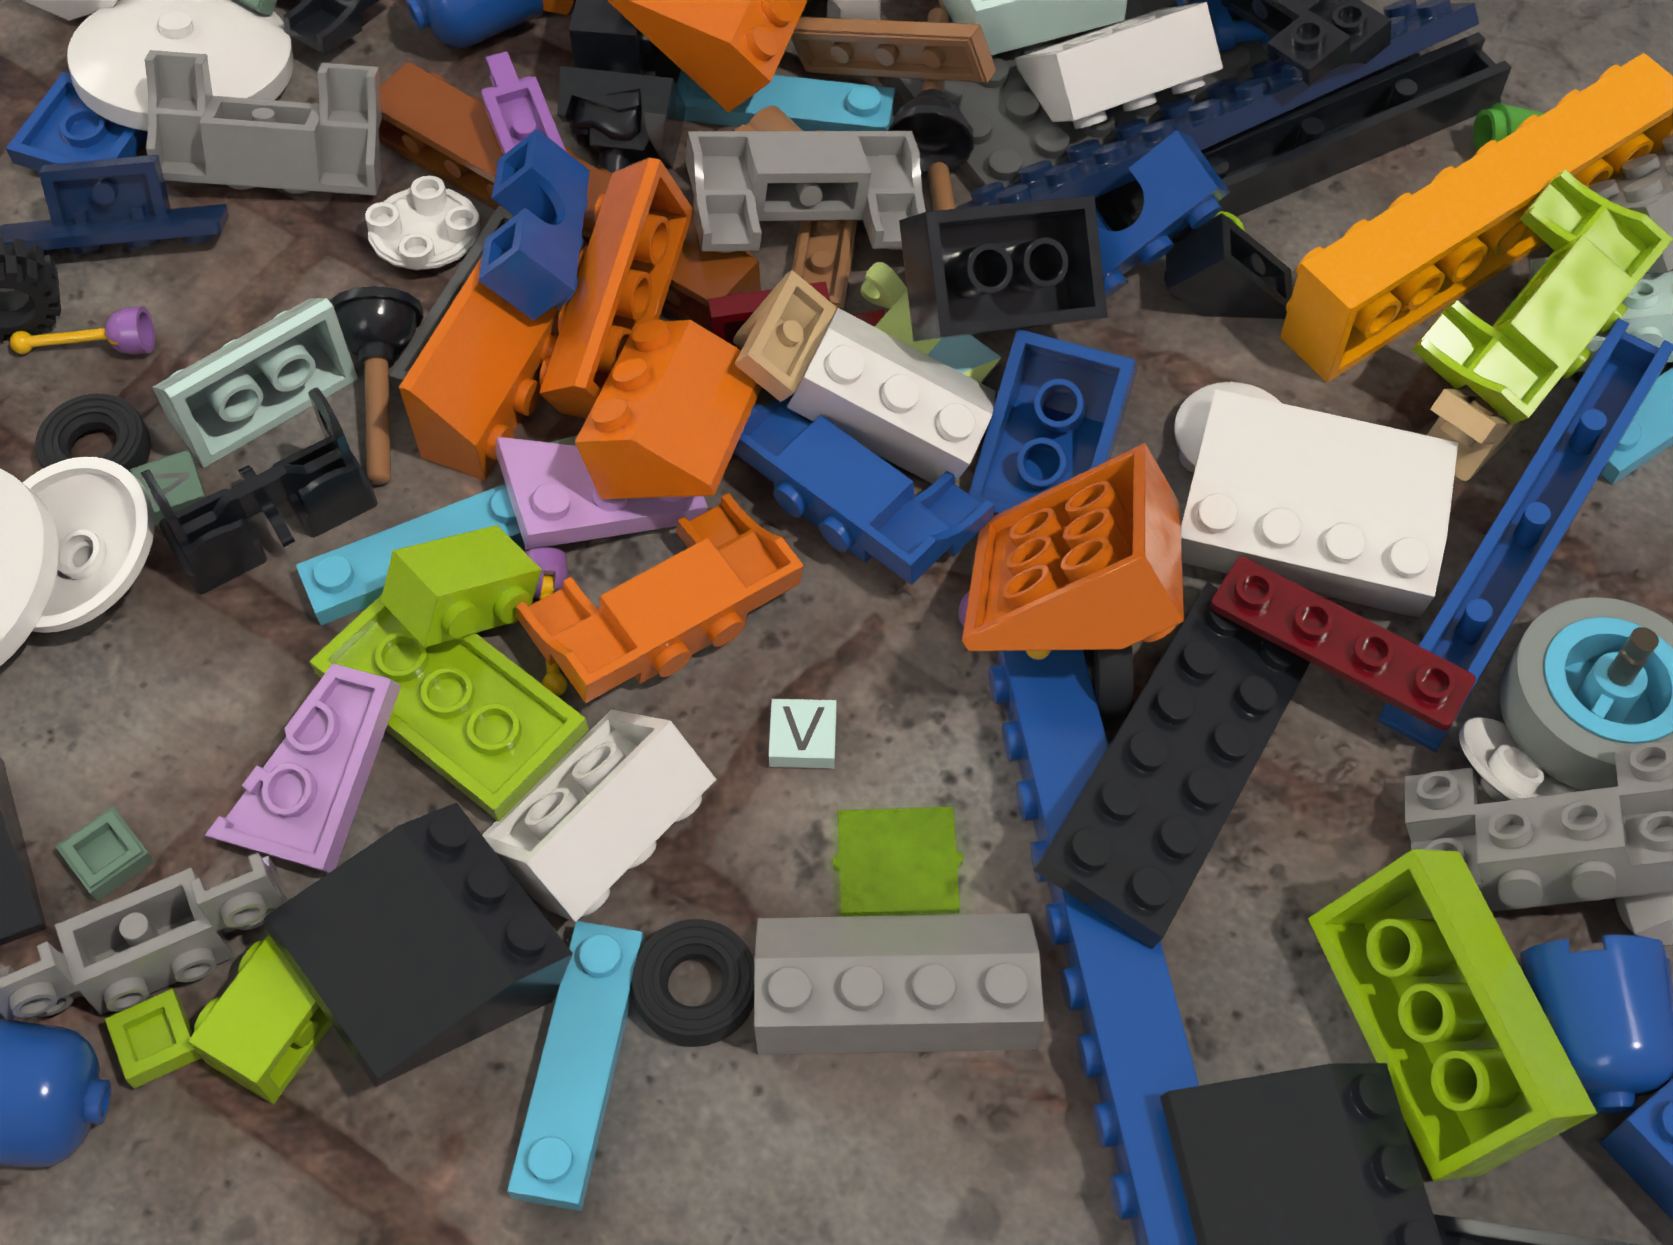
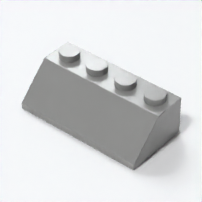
[754,913,1044,1055]

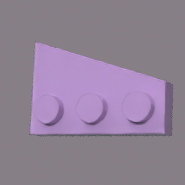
[495,437,708,550]

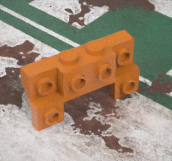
[516,493,804,704]

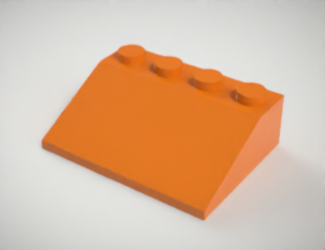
[607,0,807,113]
[962,443,1184,651]

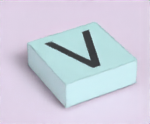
[769,699,837,769]

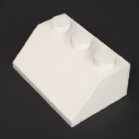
[1015,2,1223,129]
[787,308,996,484]
[482,709,716,922]

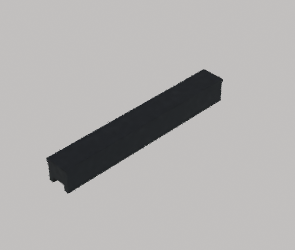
[1102,32,1512,240]

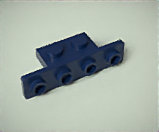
[0,155,229,254]

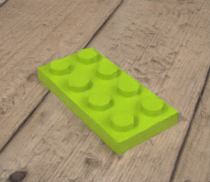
[309,594,589,822]

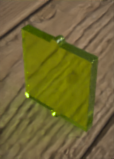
[833,807,963,917]

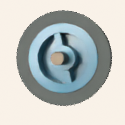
[1499,597,1673,791]

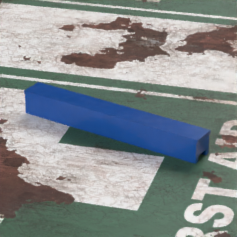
[1377,318,1673,753]

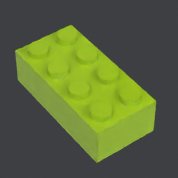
[1308,849,1597,1182]

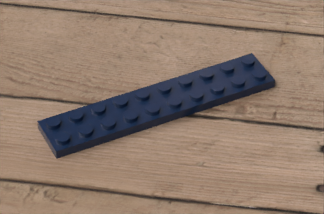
[956,0,1479,209]

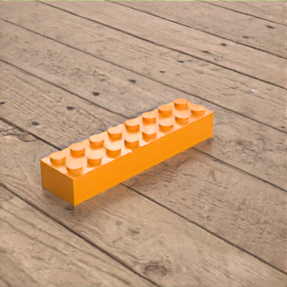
[1280,53,1673,383]

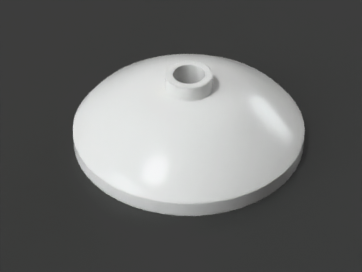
[22,457,155,633]

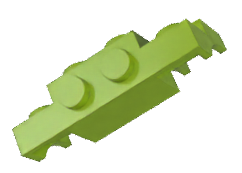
[1411,169,1673,425]

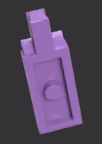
[481,51,566,155]

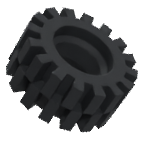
[0,237,61,342]

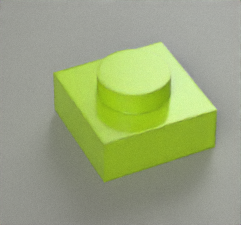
[105,988,202,1089]

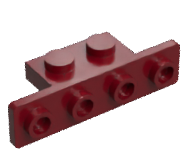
[1210,557,1476,731]

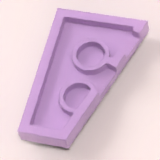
[205,664,401,873]

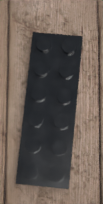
[1033,582,1310,949]

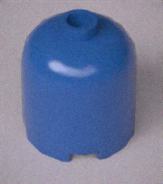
[405,0,544,48]
[1520,935,1673,1114]
[0,1018,111,1168]

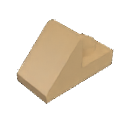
[733,270,837,402]
[1427,389,1522,481]

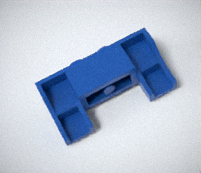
[733,394,994,585]

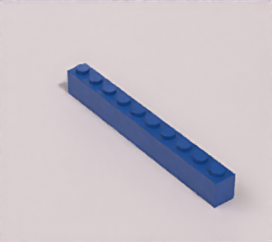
[988,650,1199,1245]

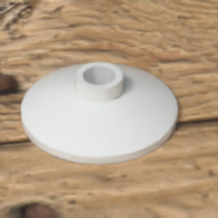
[1459,717,1577,802]

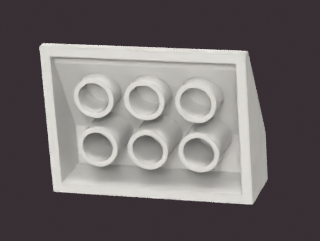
[1181,389,1458,618]

